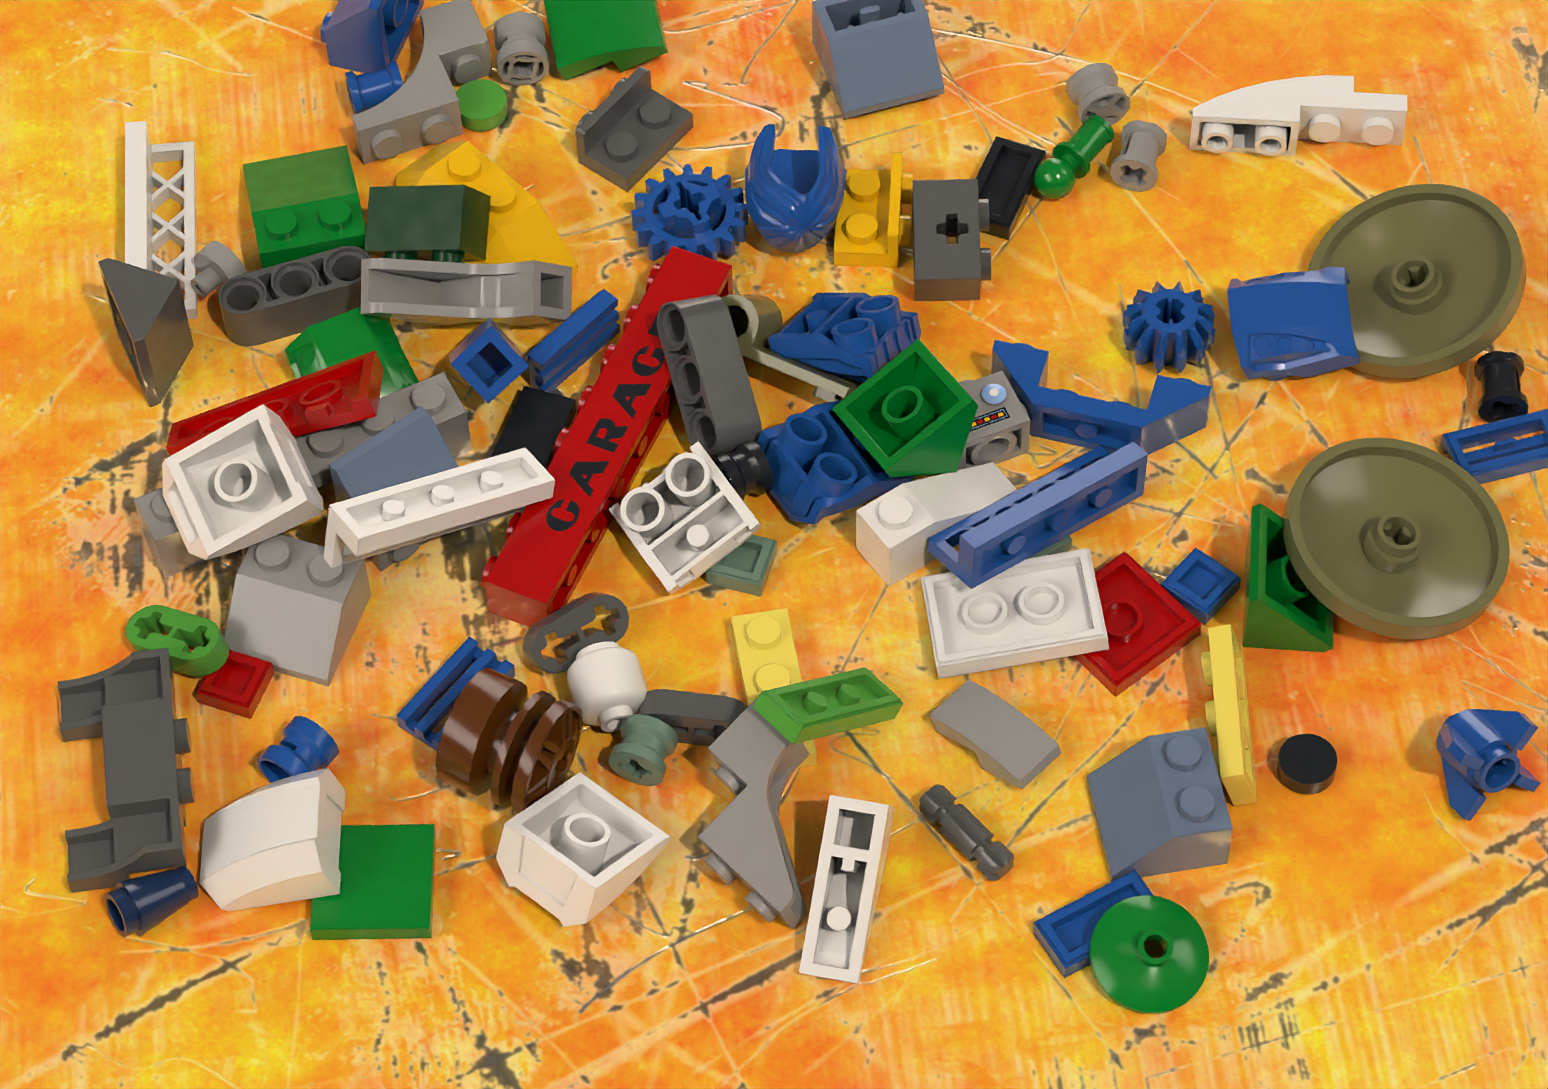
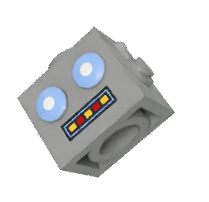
[957,370,1030,470]

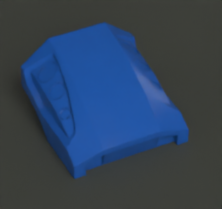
[1227,267,1361,381]
[768,293,921,383]
[756,400,915,524]

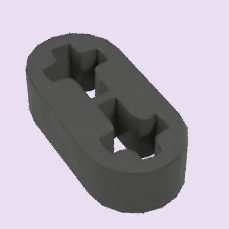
[523,592,629,674]
[639,689,747,746]

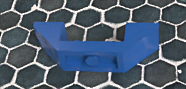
[991,340,1212,455]

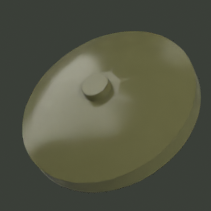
[1308,184,1526,378]
[1283,438,1510,640]

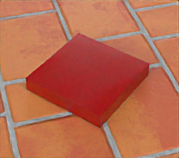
[1073,551,1202,697]

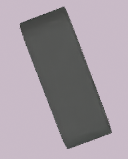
[218,245,371,347]
[657,294,762,456]

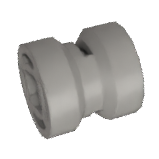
[493,12,549,86]

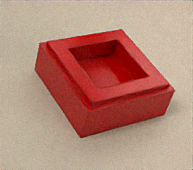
[196,649,274,719]

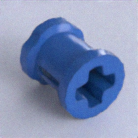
[345,61,403,115]

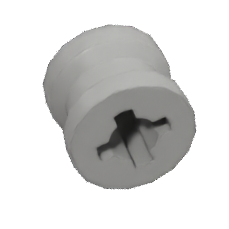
[1066,63,1130,126]

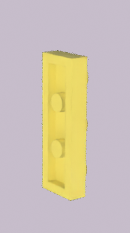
[731,608,817,768]
[1201,624,1257,806]

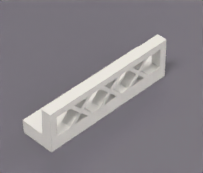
[125,121,198,319]
[323,448,555,568]

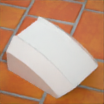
[162,404,324,560]
[199,768,346,911]
[496,772,672,927]

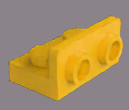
[834,152,913,268]

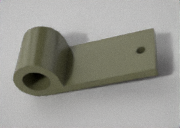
[722,294,863,402]

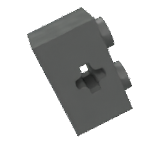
[912,179,991,301]

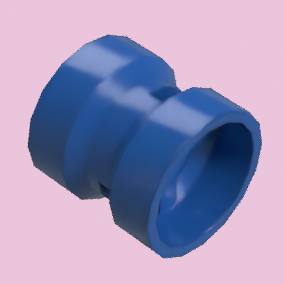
[257,716,339,783]

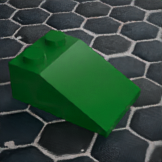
[243,145,371,269]

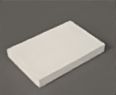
[921,548,1109,679]

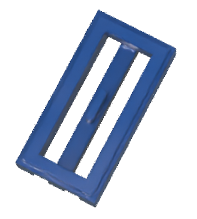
[527,289,620,393]
[1440,409,1548,484]
[396,636,516,751]

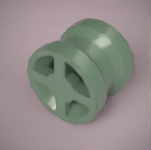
[608,714,679,786]

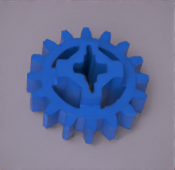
[631,164,748,261]

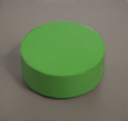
[456,79,508,131]

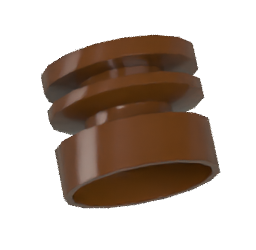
[435,668,583,814]

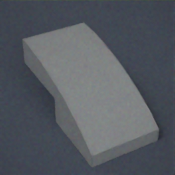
[929,679,1061,789]

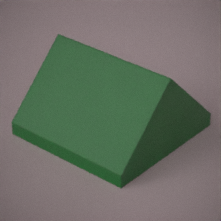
[832,338,978,477]
[1243,503,1334,652]

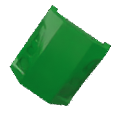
[285,307,419,398]

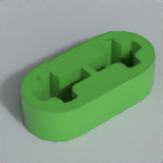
[126,605,229,677]

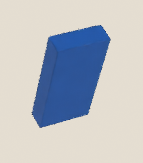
[1033,870,1154,978]

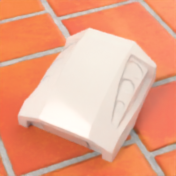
[609,441,762,595]

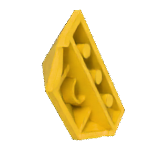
[395,141,578,276]

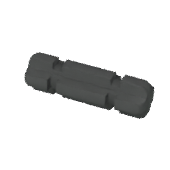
[919,784,1014,881]

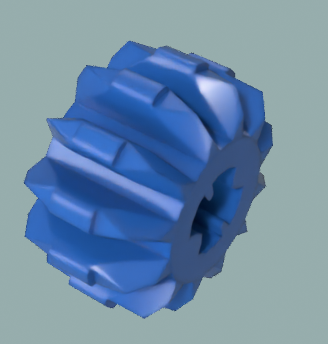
[1123,281,1216,375]

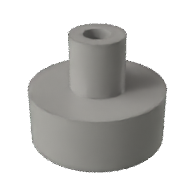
[191,241,247,297]

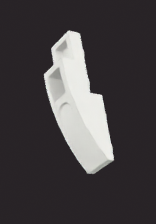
[1189,75,1407,156]

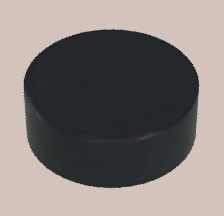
[1277,734,1337,794]

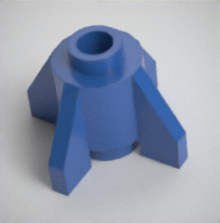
[1436,709,1540,821]

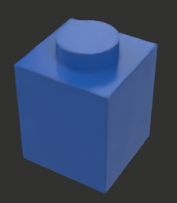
[449,317,529,403]

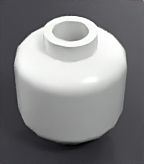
[567,642,648,732]

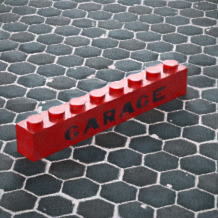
[481,246,733,627]

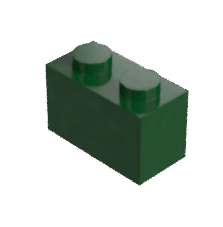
[364,185,491,263]

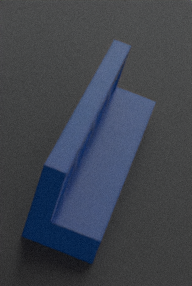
[928,442,1148,589]

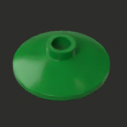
[1089,895,1209,1014]

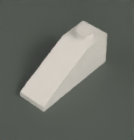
[856,462,1017,587]
[799,795,895,984]

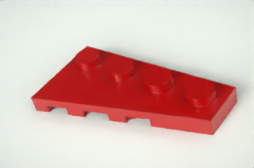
[166,350,384,456]

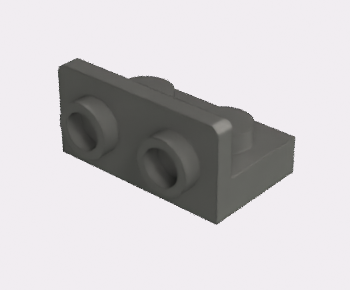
[575,66,693,193]

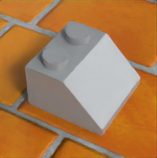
[224,534,371,687]

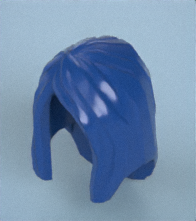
[745,124,847,253]

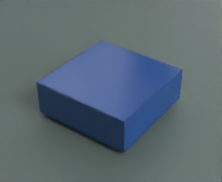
[1161,548,1241,625]

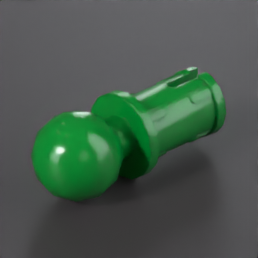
[1034,115,1114,199]

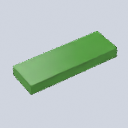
[752,667,903,744]

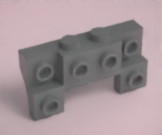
[58,648,195,893]

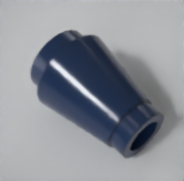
[104,866,199,937]

